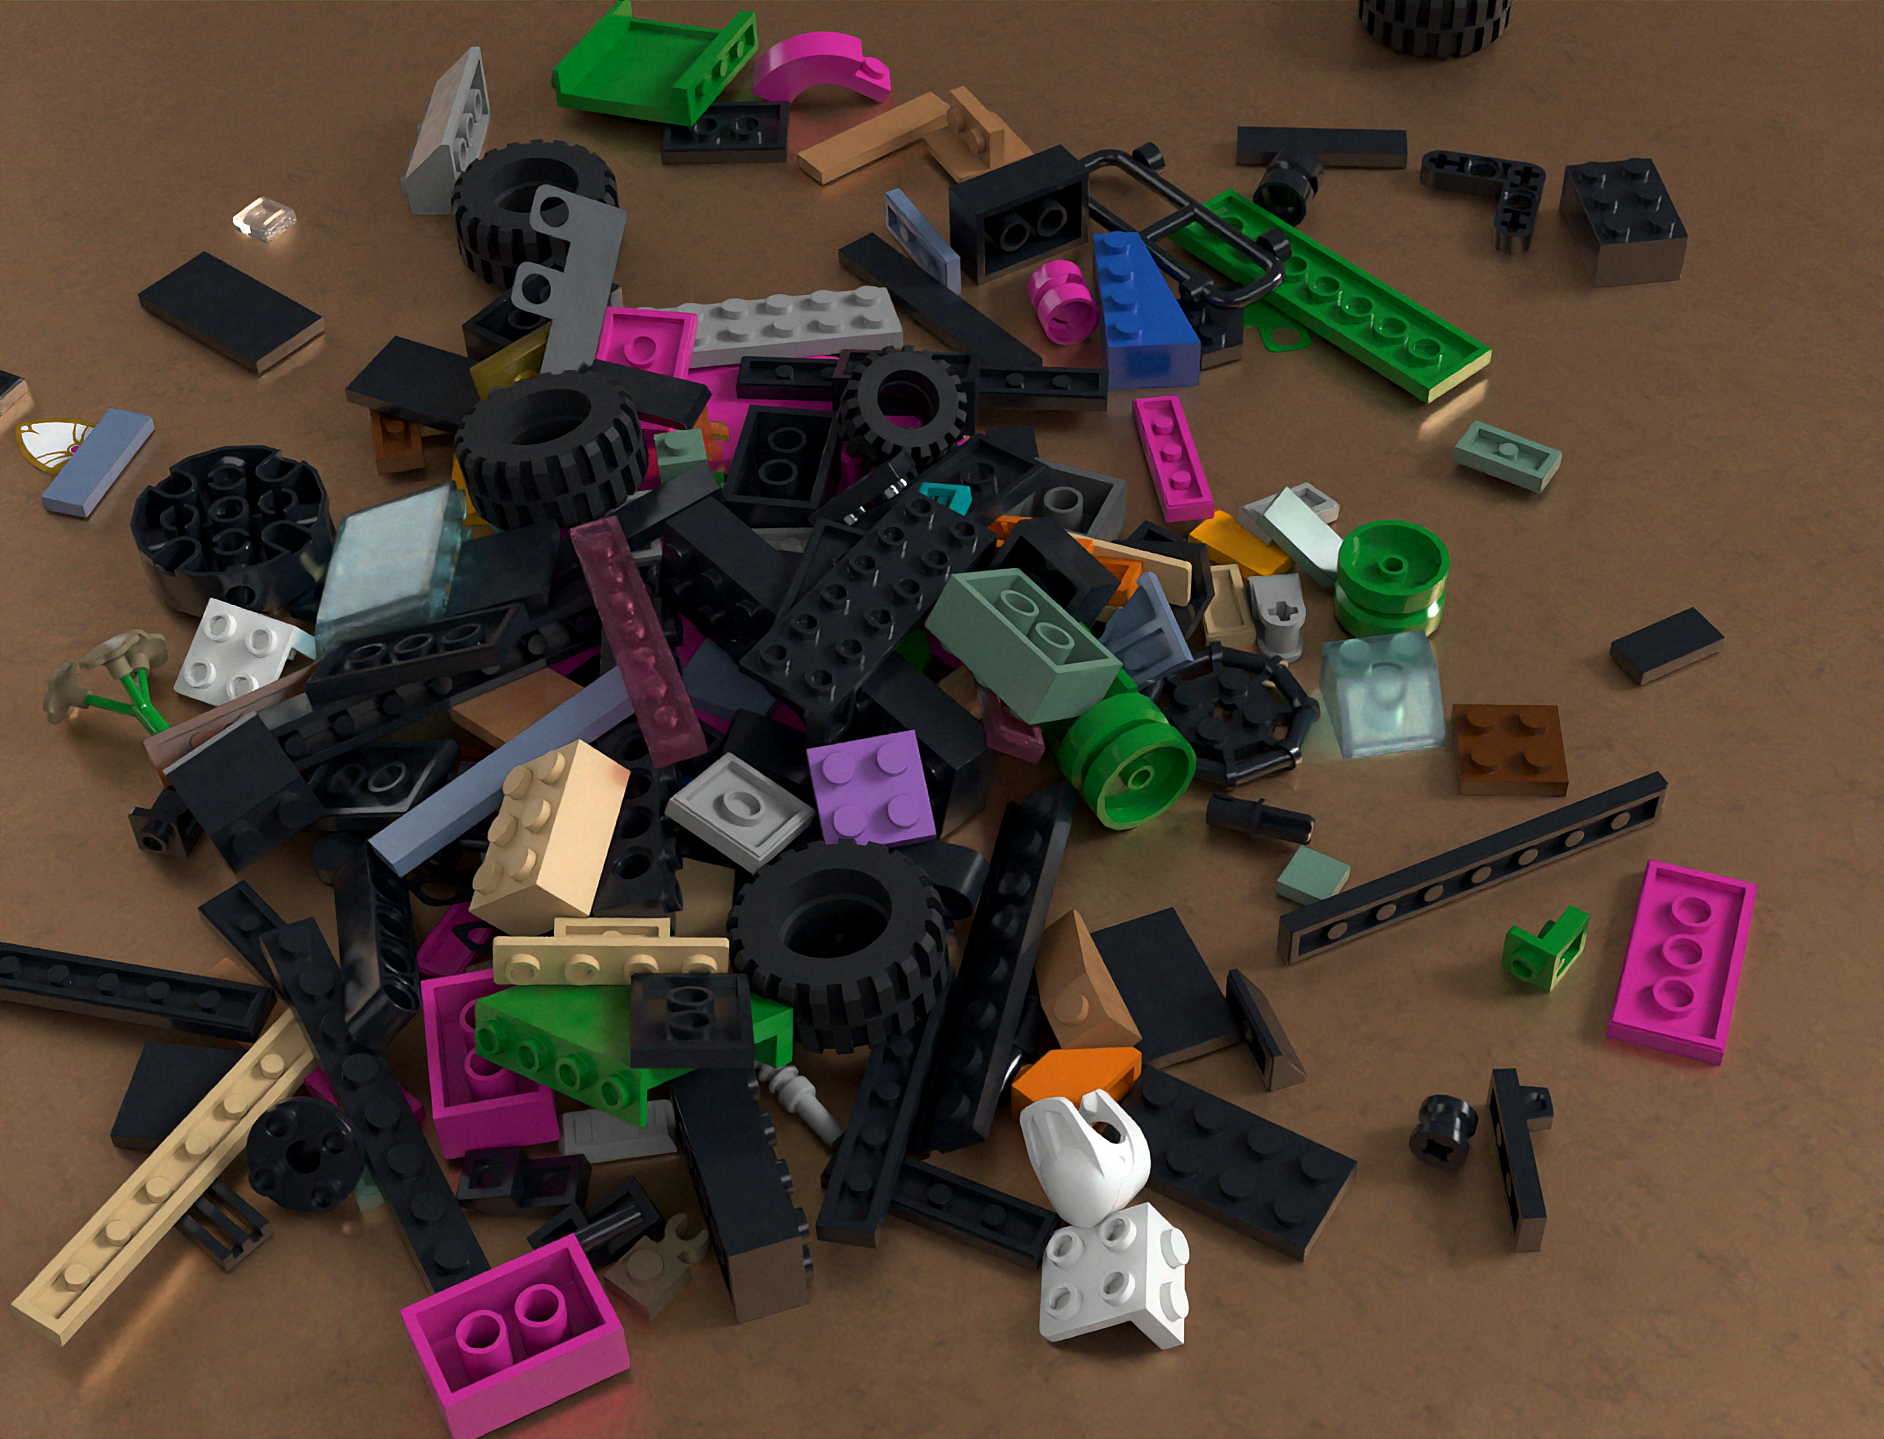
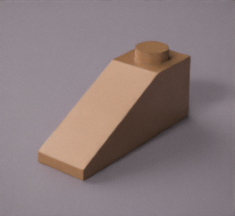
[1034,909,1142,1049]

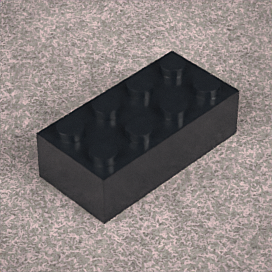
[668,1068,815,1324]

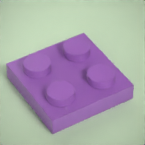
[806,730,936,848]

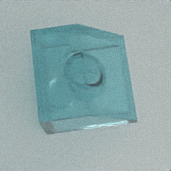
[1319,630,1447,760]

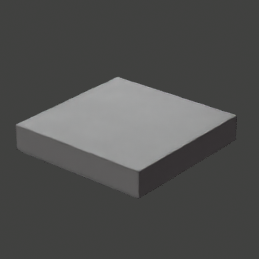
[664,752,816,875]

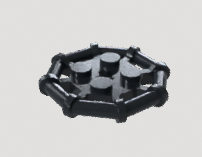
[1139,640,1321,791]

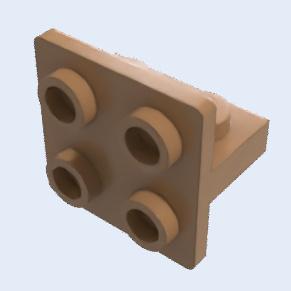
[922,86,1033,183]

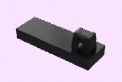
[1486,1068,1554,1253]

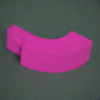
[751,32,891,104]

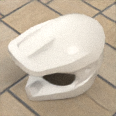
[1020,1088,1151,1229]

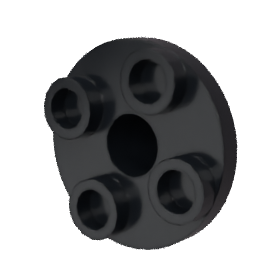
[246,1096,365,1213]

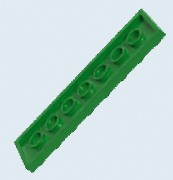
[1167,188,1492,404]

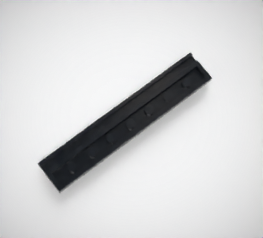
[908,779,1080,1160]

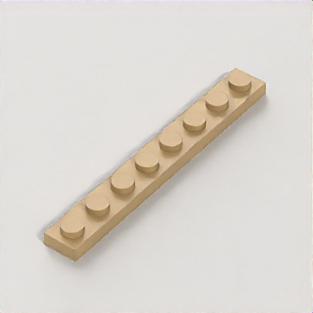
[10,1007,318,1347]

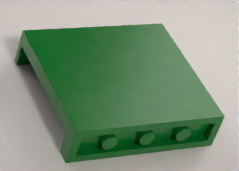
[551,0,759,127]
[474,985,793,1128]

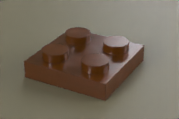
[1451,704,1569,796]

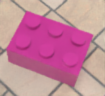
[420,969,561,1160]
[399,1233,630,1439]

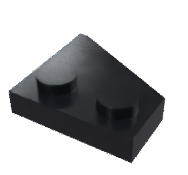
[1176,281,1244,370]

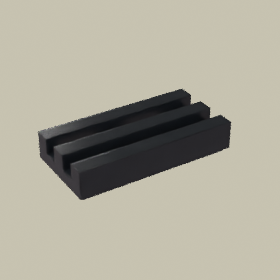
[173,1177,274,1272]

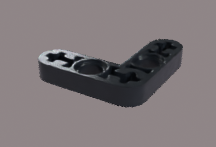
[1420,150,1546,254]

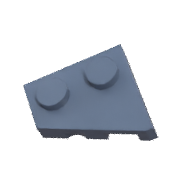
[1097,571,1194,692]

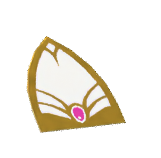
[15,417,97,477]

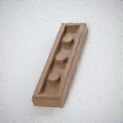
[797,92,950,185]

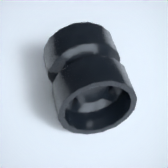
[1253,147,1324,227]

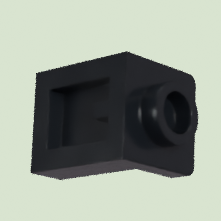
[128,789,204,859]

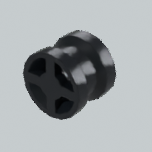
[1409,1095,1479,1169]

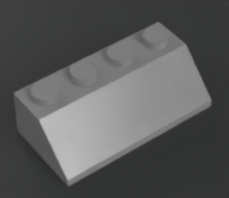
[401,47,491,215]

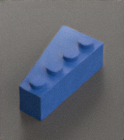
[1092,231,1201,390]

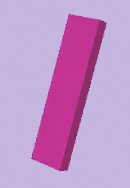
[1132,395,1215,523]

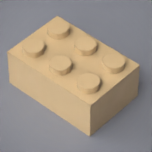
[468,739,631,937]

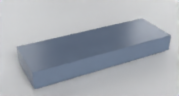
[885,188,961,294]
[41,408,154,518]

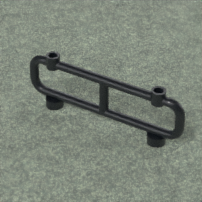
[1079,142,1292,310]

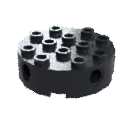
[130,445,337,617]

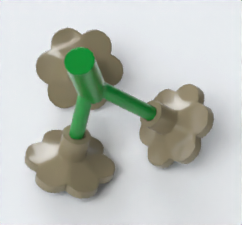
[43,629,171,736]

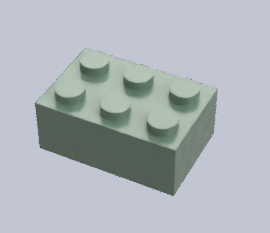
[924,568,1123,725]

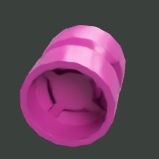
[1027,260,1100,345]

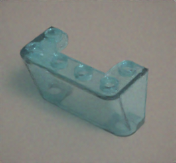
[315,480,474,662]

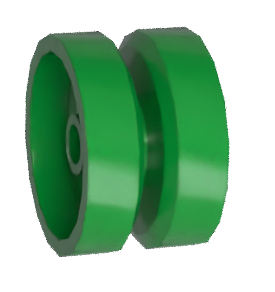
[1333,520,1450,646]
[1058,692,1196,830]

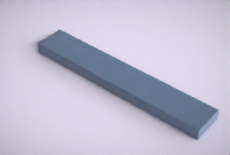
[368,656,665,878]

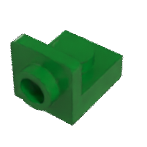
[1501,905,1590,993]

